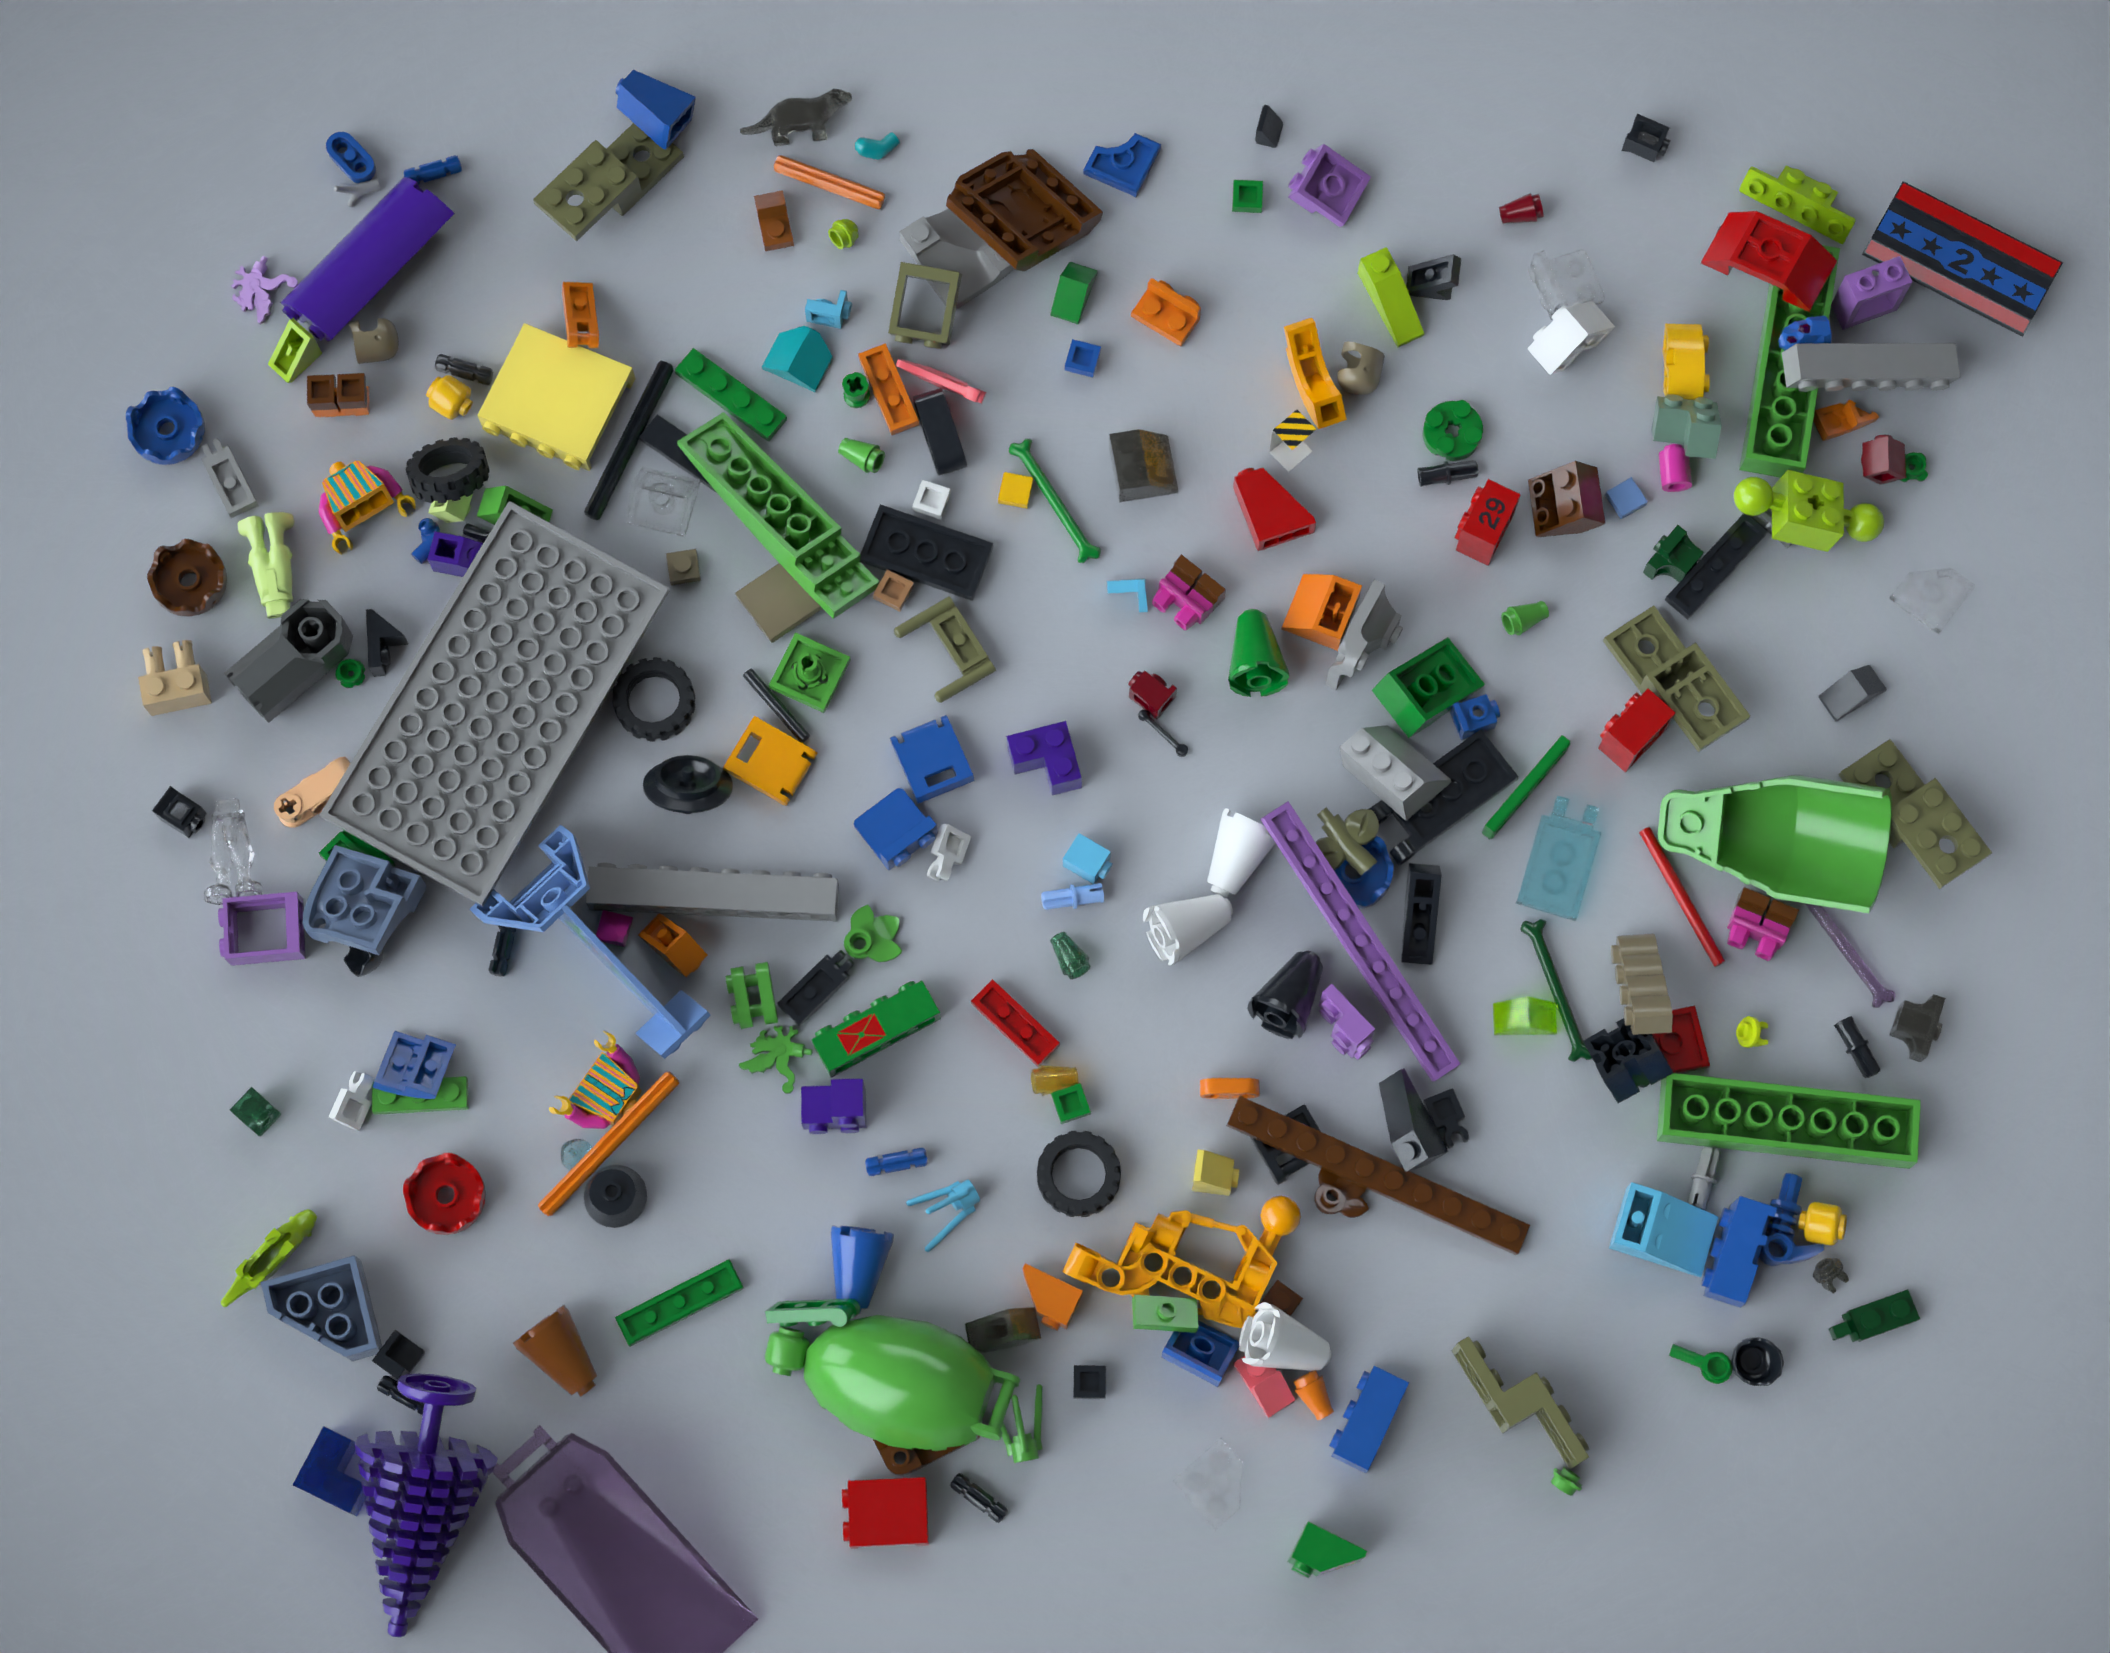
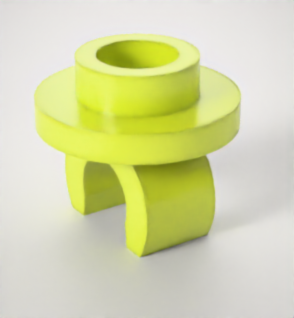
[1736,1016,1768,1048]

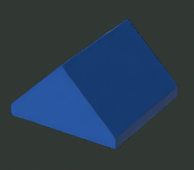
[1161,1320,1239,1387]

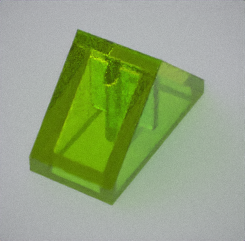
[1493,996,1557,1035]

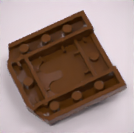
[946,149,1103,272]

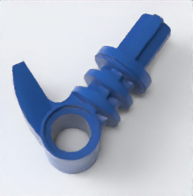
[1759,1173,1825,1266]

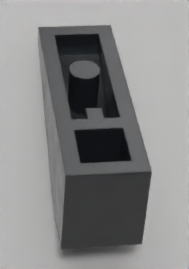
[1401,863,1442,965]
[1379,1068,1448,1172]

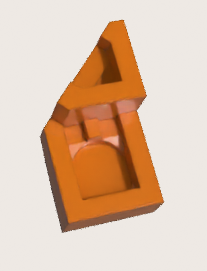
[1813,399,1879,441]

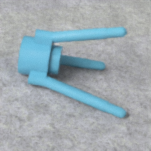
[906,1179,980,1252]

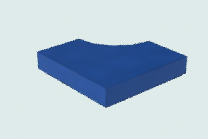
[1083,133,1161,197]

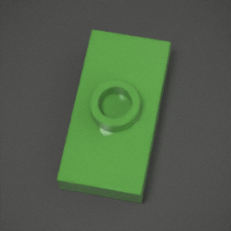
[1132,1295,1198,1333]

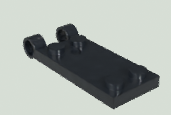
[1368,729,1519,865]

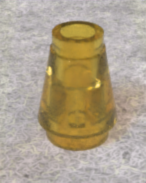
[1031,1065,1078,1096]

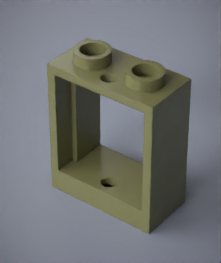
[888,262,962,349]

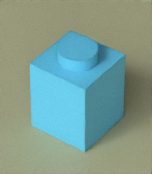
[1063,833,1113,884]

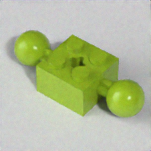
[1734,470,1884,552]

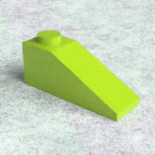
[1357,247,1424,348]

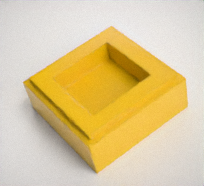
[998,472,1033,509]

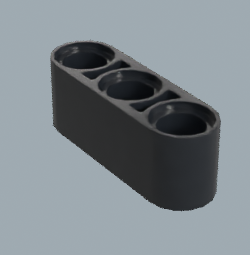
[913,388,967,476]

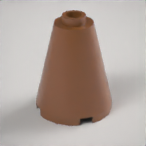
[513,1305,597,1397]

